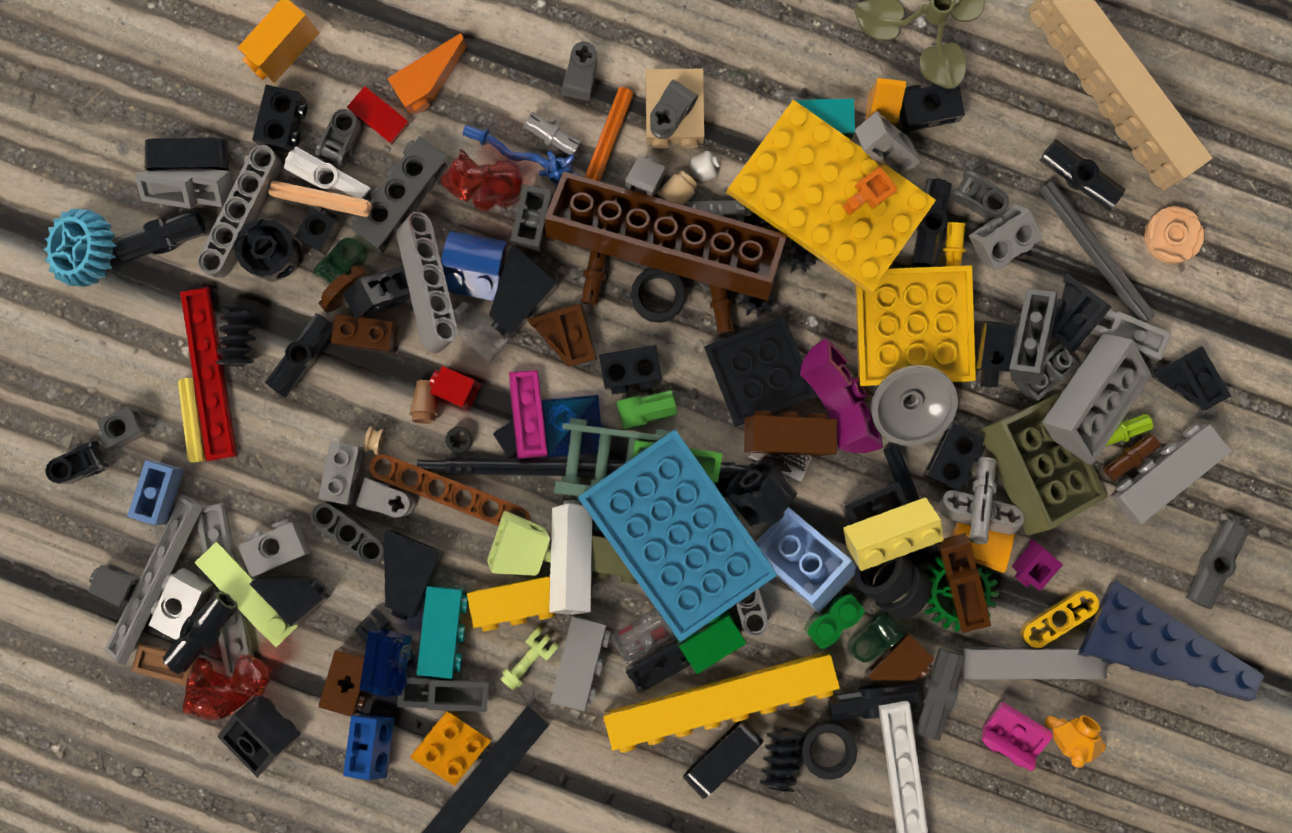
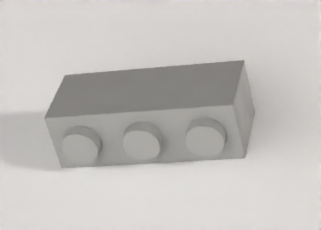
[550,615,611,711]

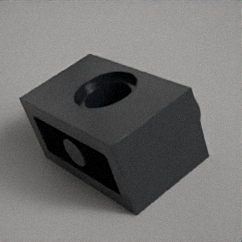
[900,83,965,133]

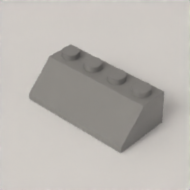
[1042,333,1152,465]

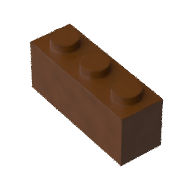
[744,411,837,456]

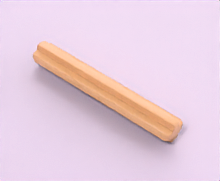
[268,181,372,217]

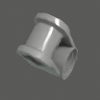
[356,477,416,517]

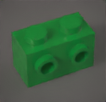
[676,610,747,674]

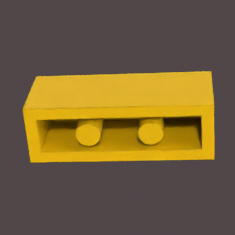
[467,575,556,632]

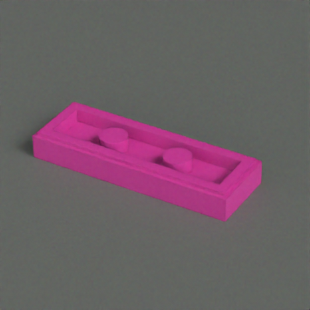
[508,370,548,459]

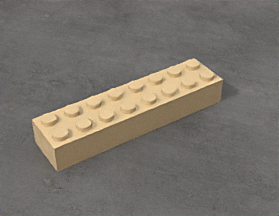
[1028,0,1213,191]

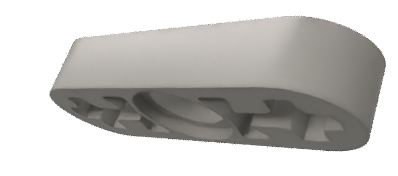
[938,490,1025,535]

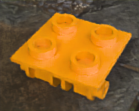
[410,711,491,786]

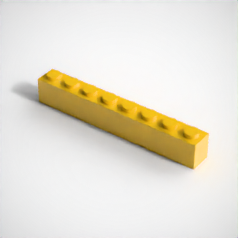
[603,651,840,753]

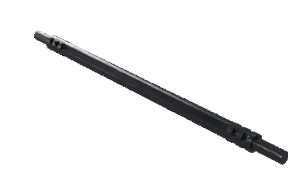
[417,457,751,479]

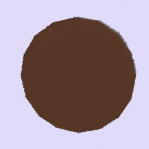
[319,265,369,313]

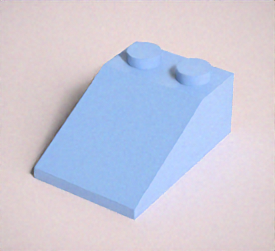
[756,507,856,613]

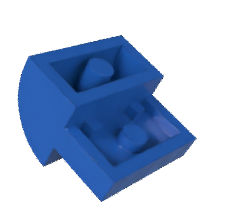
[441,231,507,301]

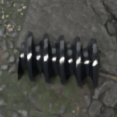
[215,306,259,367]
[759,726,804,792]

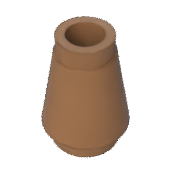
[409,380,438,424]

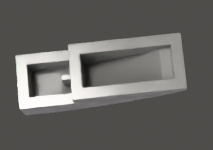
[135,168,233,209]

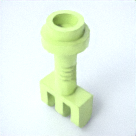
[501,626,560,690]

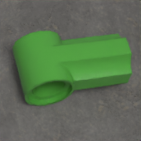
[616,390,677,430]

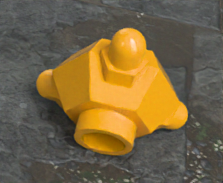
[1045,715,1106,768]

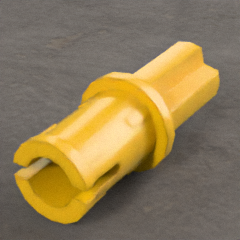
[943,222,966,266]

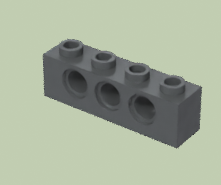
[350,136,451,253]

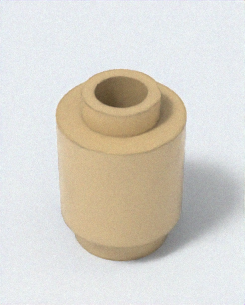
[656,170,698,205]

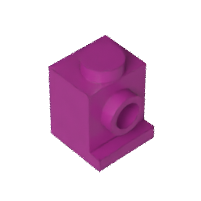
[1011,538,1063,591]

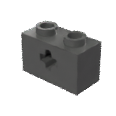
[510,184,553,253]

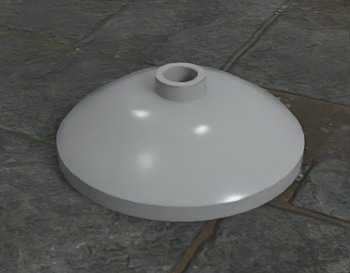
[871,365,958,446]

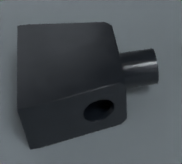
[974,321,1016,387]

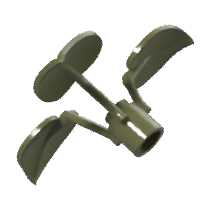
[854,0,985,89]

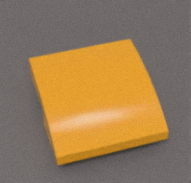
[951,505,1015,573]

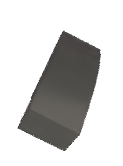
[396,674,489,712]

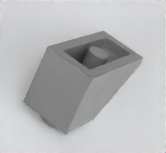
[625,156,665,197]

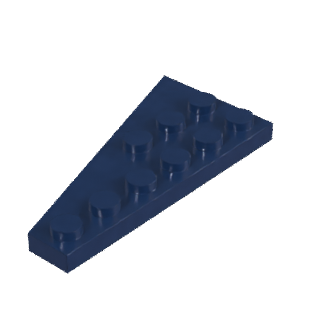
[1077,580,1264,702]

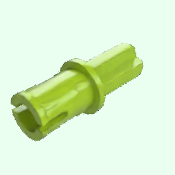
[1105,414,1154,447]

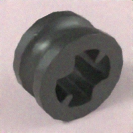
[445,427,473,453]

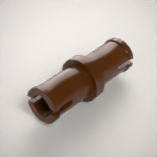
[580,250,607,306]
[709,284,735,334]
[1102,432,1161,482]

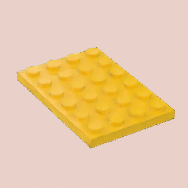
[726,100,936,294]

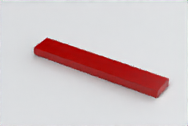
[180,287,238,461]

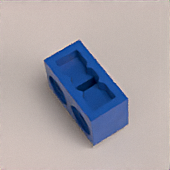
[343,715,395,780]

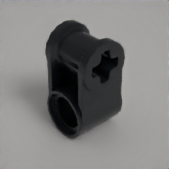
[45,441,109,484]

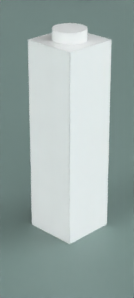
[549,500,592,615]

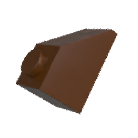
[864,631,935,680]

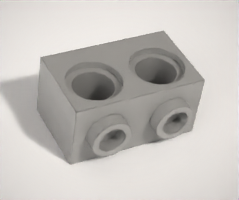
[855,111,921,176]
[969,204,1043,270]
[318,441,365,505]

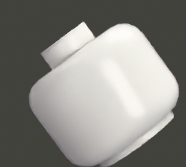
[690,151,720,182]

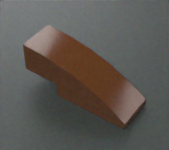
[938,533,991,633]

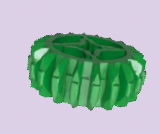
[924,557,999,631]

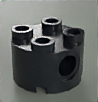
[235,219,302,282]
[726,459,797,526]

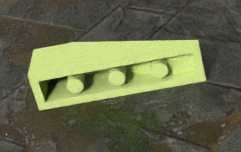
[194,542,299,647]

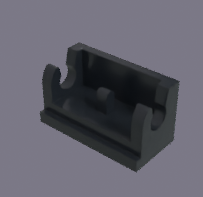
[625,640,690,693]

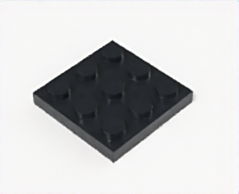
[704,315,816,427]

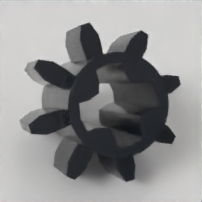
[781,240,816,274]
[738,294,775,319]

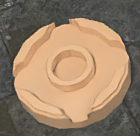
[1144,206,1205,264]

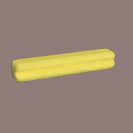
[178,378,205,463]

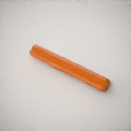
[585,87,633,182]

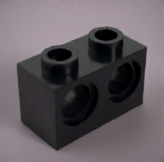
[252,85,308,153]
[343,266,411,319]
[599,345,662,395]
[922,423,985,491]

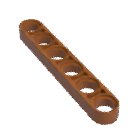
[369,454,531,526]

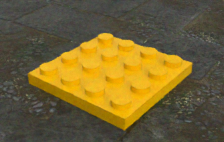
[855,265,976,386]

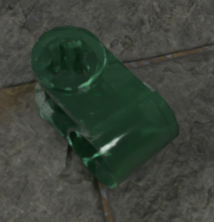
[313,237,368,284]
[847,611,905,662]

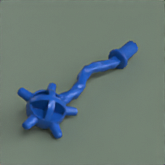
[463,125,580,188]

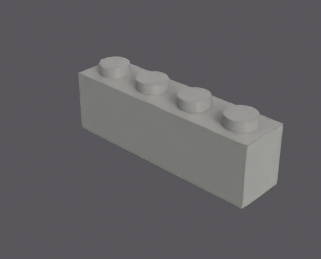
[1110,424,1232,524]

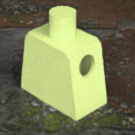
[487,511,551,576]

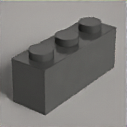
[1009,288,1058,386]

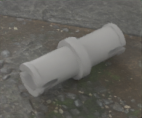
[523,112,582,155]

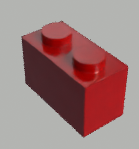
[429,366,481,411]

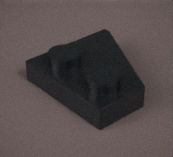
[1052,274,1112,352]
[1151,346,1231,411]

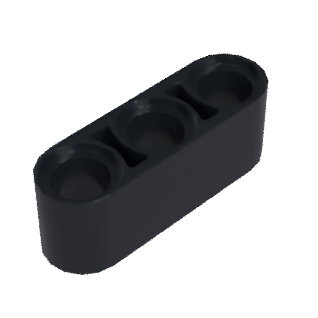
[145,138,229,171]
[682,720,764,799]

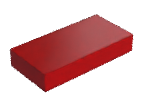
[347,86,410,145]

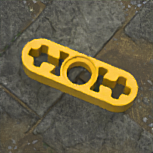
[1020,590,1099,648]

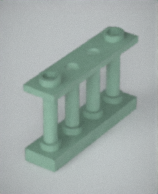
[554,418,671,496]

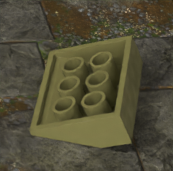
[978,393,1107,536]

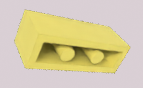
[843,497,943,571]

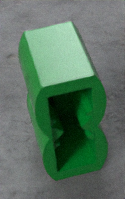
[803,592,865,649]

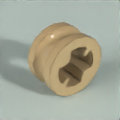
[363,426,385,455]

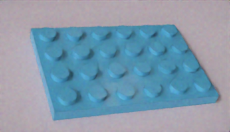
[578,429,777,642]

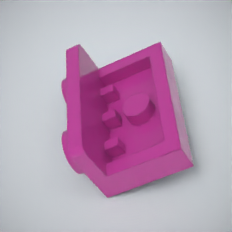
[982,702,1053,771]

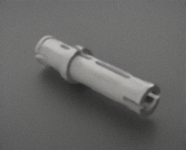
[969,457,997,544]

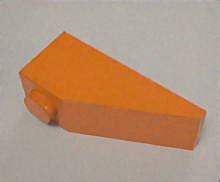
[387,33,467,115]

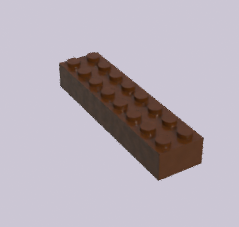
[545,171,787,301]

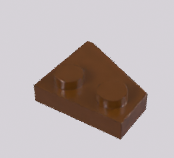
[528,304,597,367]

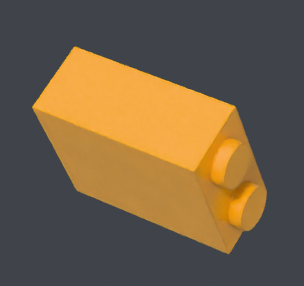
[238,0,319,84]

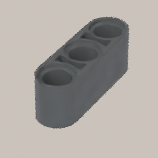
[311,503,384,564]

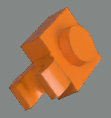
[842,167,898,215]

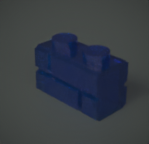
[359,629,412,697]

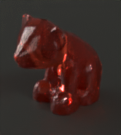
[440,149,523,211]
[182,654,274,721]

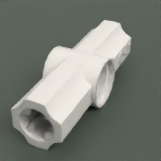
[284,147,372,201]

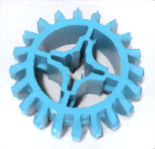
[44,208,117,287]

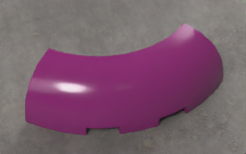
[800,338,883,454]

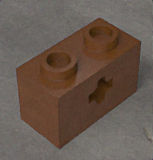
[331,314,399,354]
[318,647,376,717]

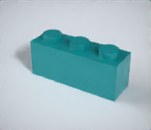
[417,585,469,679]

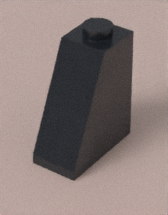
[489,245,559,337]
[384,529,444,620]

